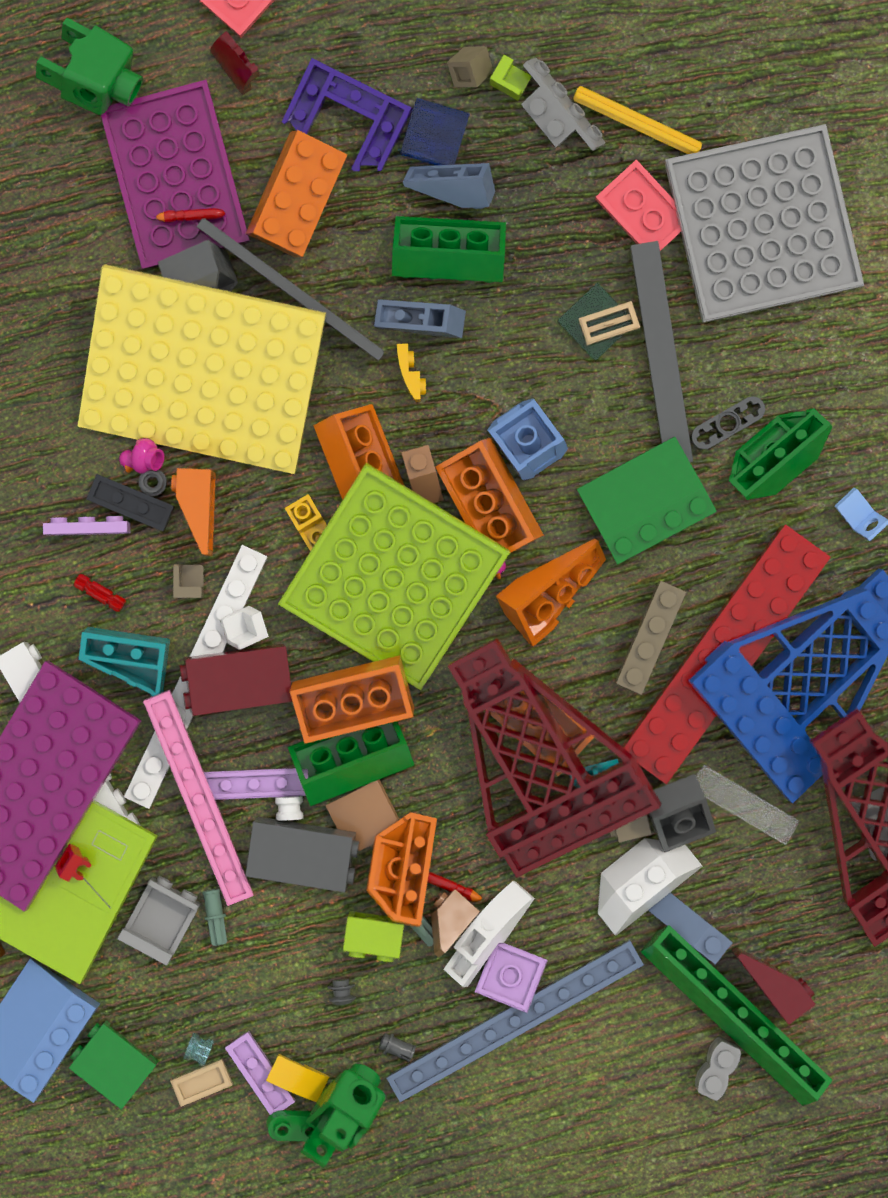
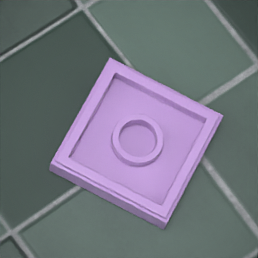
[475,943,548,1013]

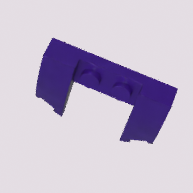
[282,58,413,171]

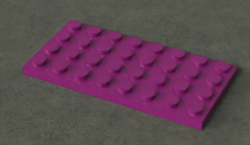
[0,661,141,912]

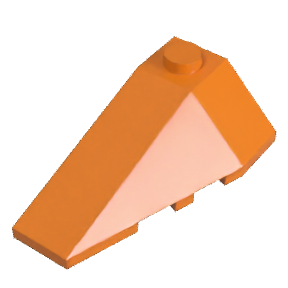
[496,538,606,647]

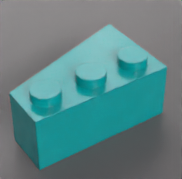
[79,627,170,696]

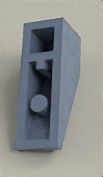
[403,163,495,209]
[374,299,466,338]
[648,892,733,964]

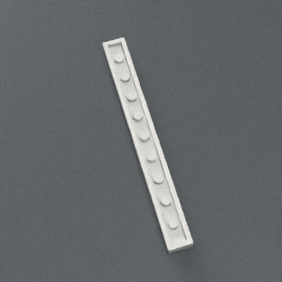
[124,545,268,809]

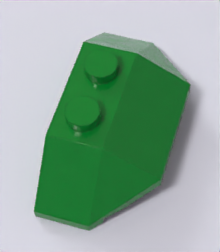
[729,408,832,500]

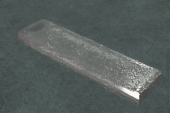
[696,764,800,845]

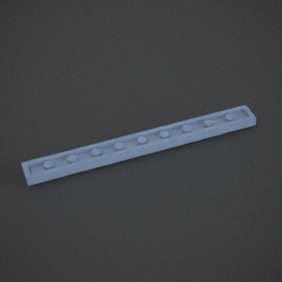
[386,939,644,1102]

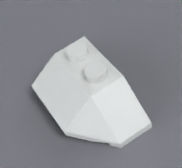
[598,838,703,936]

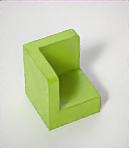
[490,55,531,101]

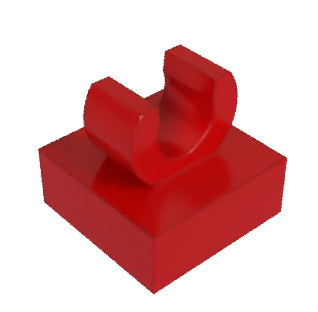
[55,843,91,882]

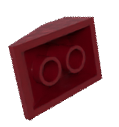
[731,946,816,1025]

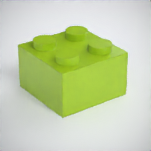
[343,911,404,962]

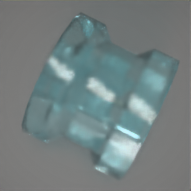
[183,1033,214,1067]

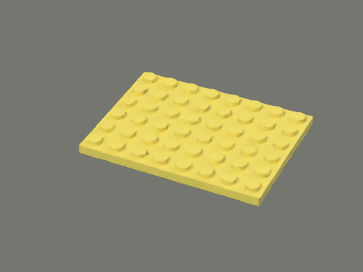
[78,264,326,474]

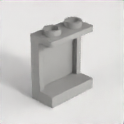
[118,876,201,966]

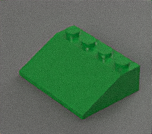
[577,436,717,565]

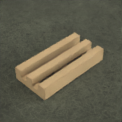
[578,301,640,346]

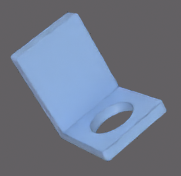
[835,488,888,541]

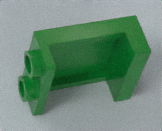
[69,1020,159,1110]

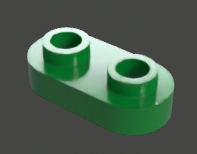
[266,1110,313,1142]

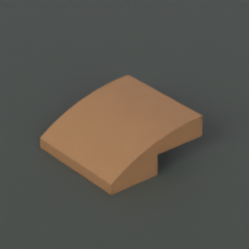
[325,779,400,851]

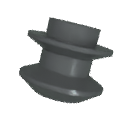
[327,979,356,1005]

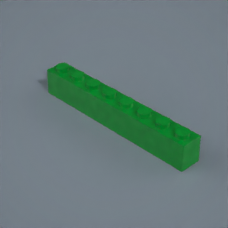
[640,925,833,1106]

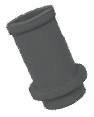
[378,1033,416,1062]

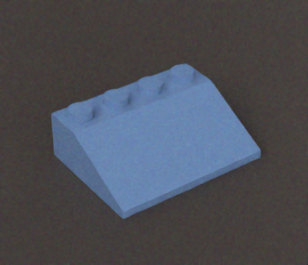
[0,958,100,1103]

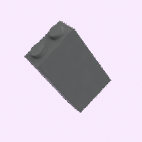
[246,817,360,893]

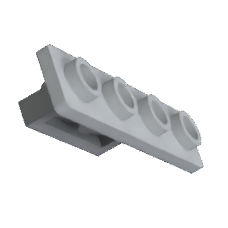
[521,58,605,151]

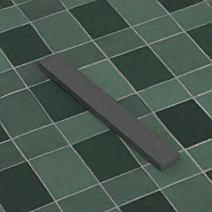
[197,218,384,361]
[630,241,693,462]

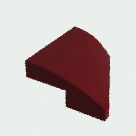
[210,31,259,96]

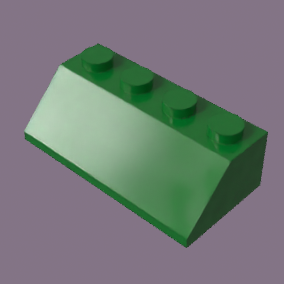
[392,216,506,283]
[288,721,414,807]

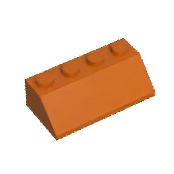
[313,404,405,500]
[435,438,544,553]

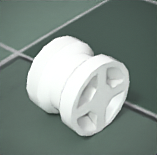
[275,796,304,820]

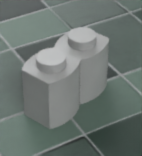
[695,1036,741,1101]

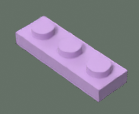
[43,516,131,536]
[225,1031,296,1115]

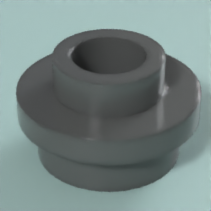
[139,470,167,496]

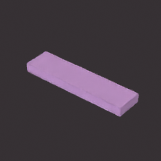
[204,768,308,800]

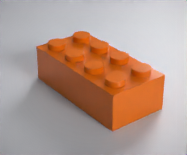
[246,130,348,257]
[290,655,414,743]
[485,659,594,776]

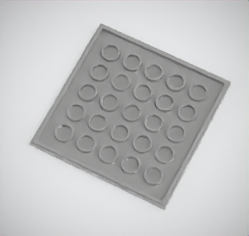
[664,124,864,323]

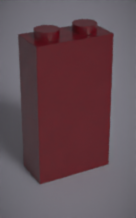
[179,644,293,716]

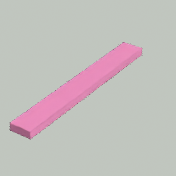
[143,690,254,906]

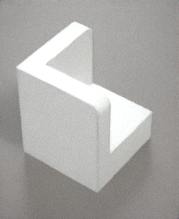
[220,606,268,650]

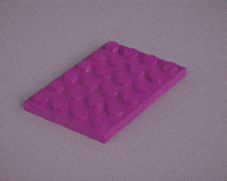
[101,80,250,270]

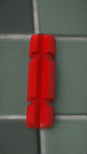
[73,574,126,612]

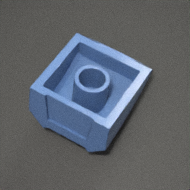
[488,398,568,480]

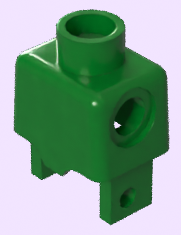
[36,18,143,115]
[300,1064,386,1168]

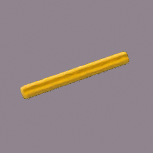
[573,86,702,154]

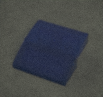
[400,98,470,165]

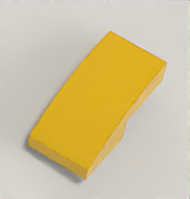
[397,344,426,402]
[285,494,327,551]
[266,1054,330,1102]

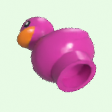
[119,438,165,474]

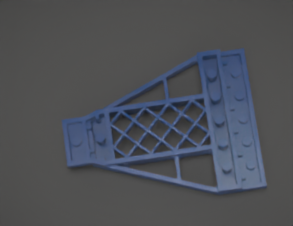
[688,568,888,803]

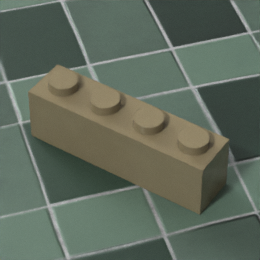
[614,581,686,695]

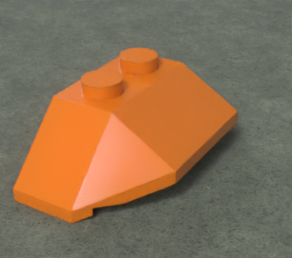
[366,812,437,927]

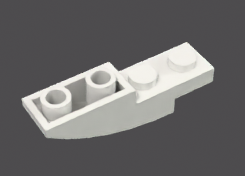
[443,881,535,987]

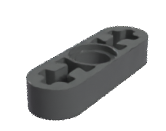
[691,397,765,450]

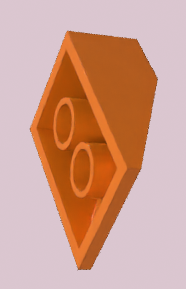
[171,468,216,556]

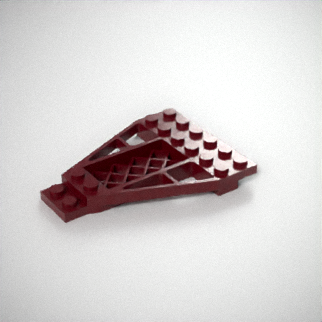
[448,638,662,878]
[810,709,888,947]

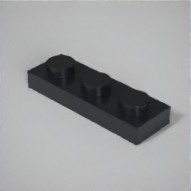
[86,474,175,532]

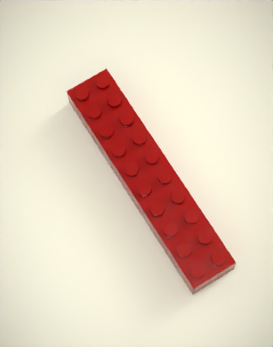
[622,524,831,785]

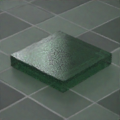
[557,282,633,362]

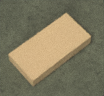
[170,1058,233,1107]

